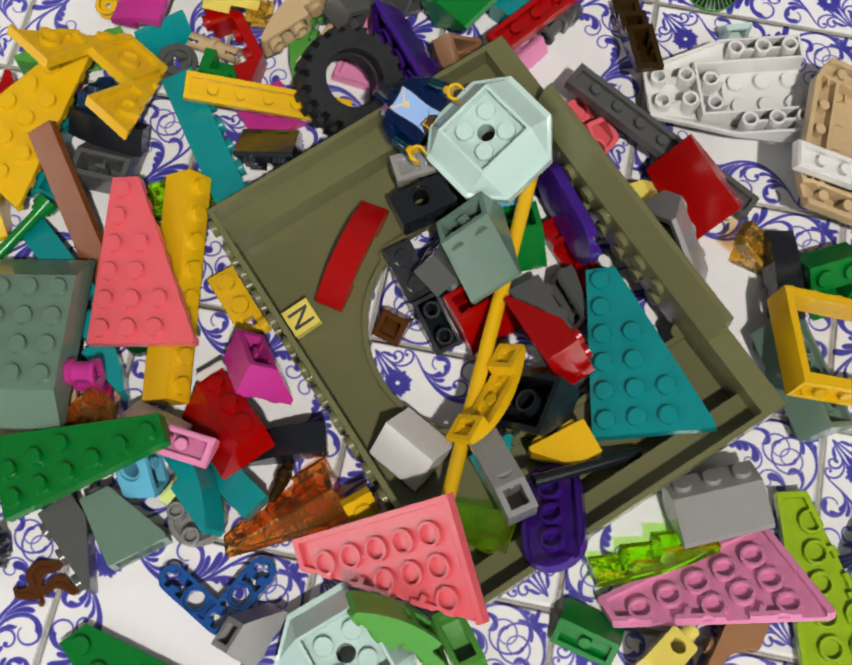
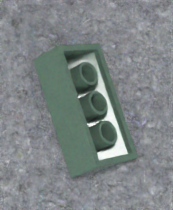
[750,320,852,442]

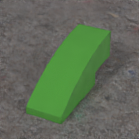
[429,611,488,665]

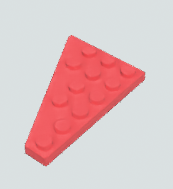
[86,176,199,347]
[292,492,490,625]

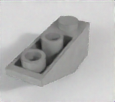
[468,427,539,527]

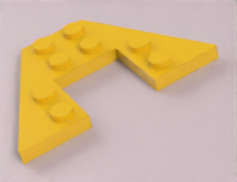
[7,24,168,140]

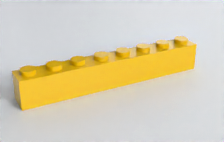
[141,169,212,406]

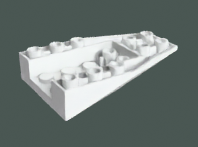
[642,34,806,143]

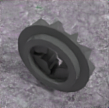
[157,43,198,80]

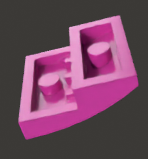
[111,0,171,28]

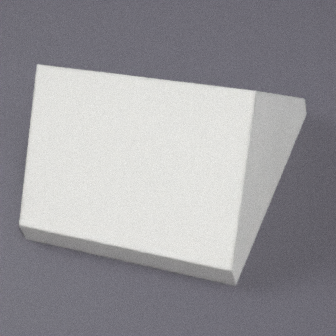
[369,407,454,493]

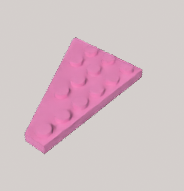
[597,529,836,628]

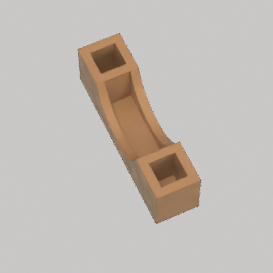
[702,623,770,665]

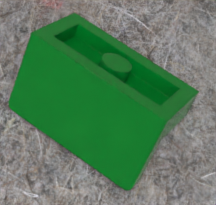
[550,597,625,665]

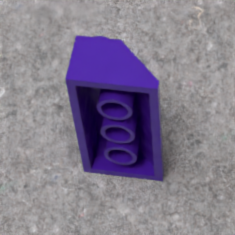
[369,0,438,89]

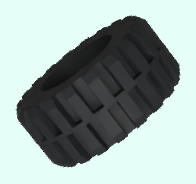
[293,25,405,136]

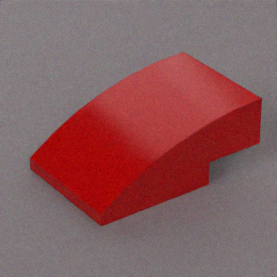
[646,134,743,239]

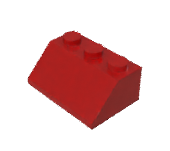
[182,368,276,480]

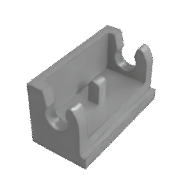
[389,145,438,188]

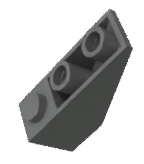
[38,493,98,595]

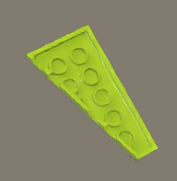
[773,490,852,665]

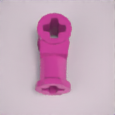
[63,358,113,405]

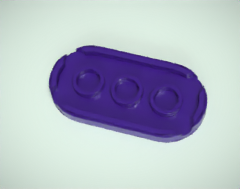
[537,162,600,265]
[520,464,588,573]

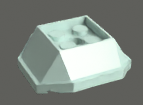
[426,76,553,203]
[276,581,418,665]

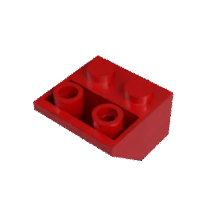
[443,286,521,356]

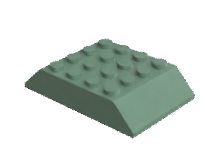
[0,259,96,430]

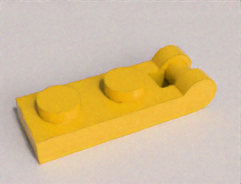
[207,266,272,335]

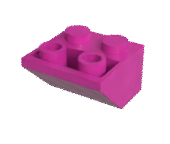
[223,329,293,405]

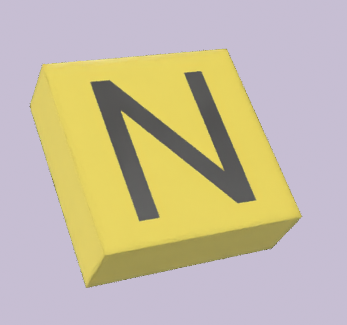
[281,297,323,340]

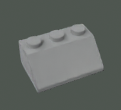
[645,190,708,281]
[662,460,776,549]

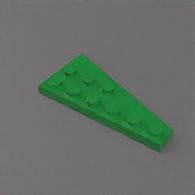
[0,413,172,522]

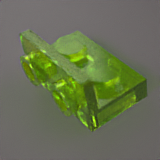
[456,502,517,554]

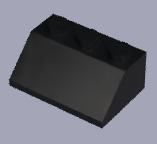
[485,370,581,437]

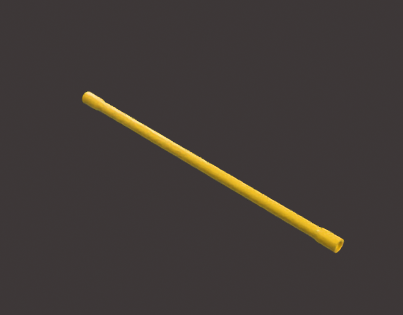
[440,176,539,499]

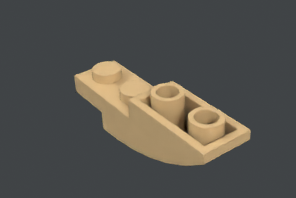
[260,0,327,57]

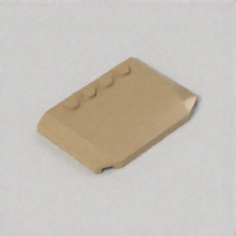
[794,58,852,226]

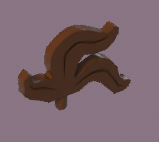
[13,559,81,607]

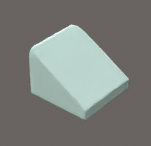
[717,22,753,39]

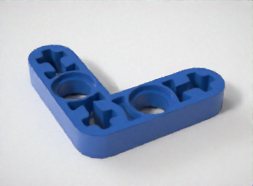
[158,557,278,636]

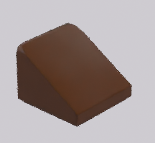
[372,306,414,347]

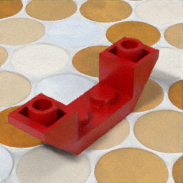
[201,8,266,83]

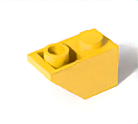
[528,418,602,466]

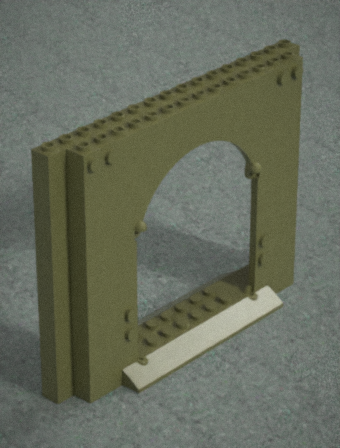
[206,35,786,620]

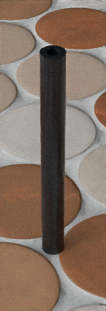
[529,447,642,488]

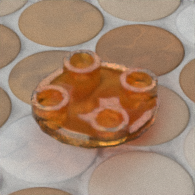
[65,387,116,426]

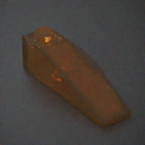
[224,457,347,558]

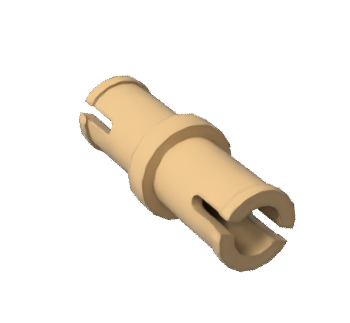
[187,32,243,65]

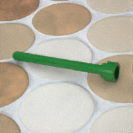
[0,193,58,259]

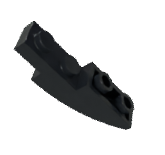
[382,239,463,356]

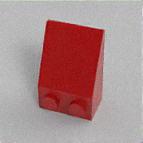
[504,296,594,385]

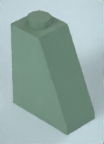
[79,486,173,572]

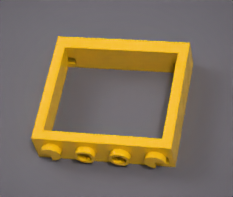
[767,285,852,407]

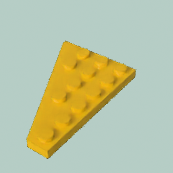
[0,55,93,212]

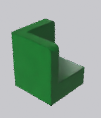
[198,48,236,78]

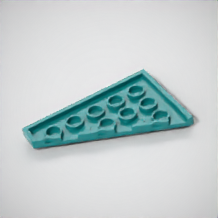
[586,266,717,441]

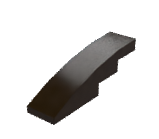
[611,0,664,73]

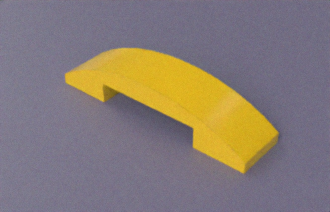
[445,343,526,445]

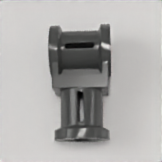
[536,4,584,45]

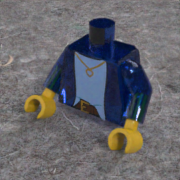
[372,76,466,166]

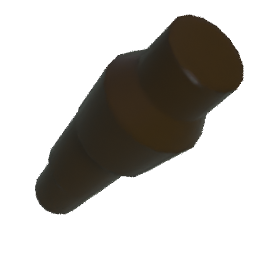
[268,461,295,503]

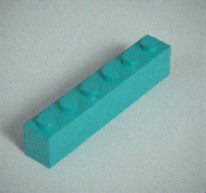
[161,67,251,204]

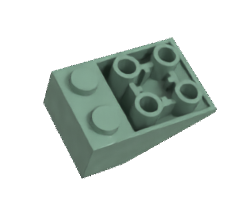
[436,191,522,305]

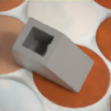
[211,602,289,665]

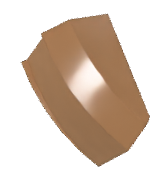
[430,32,483,72]

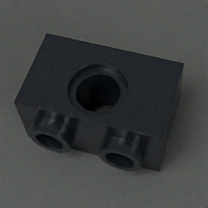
[388,173,457,236]

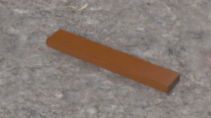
[28,120,103,285]

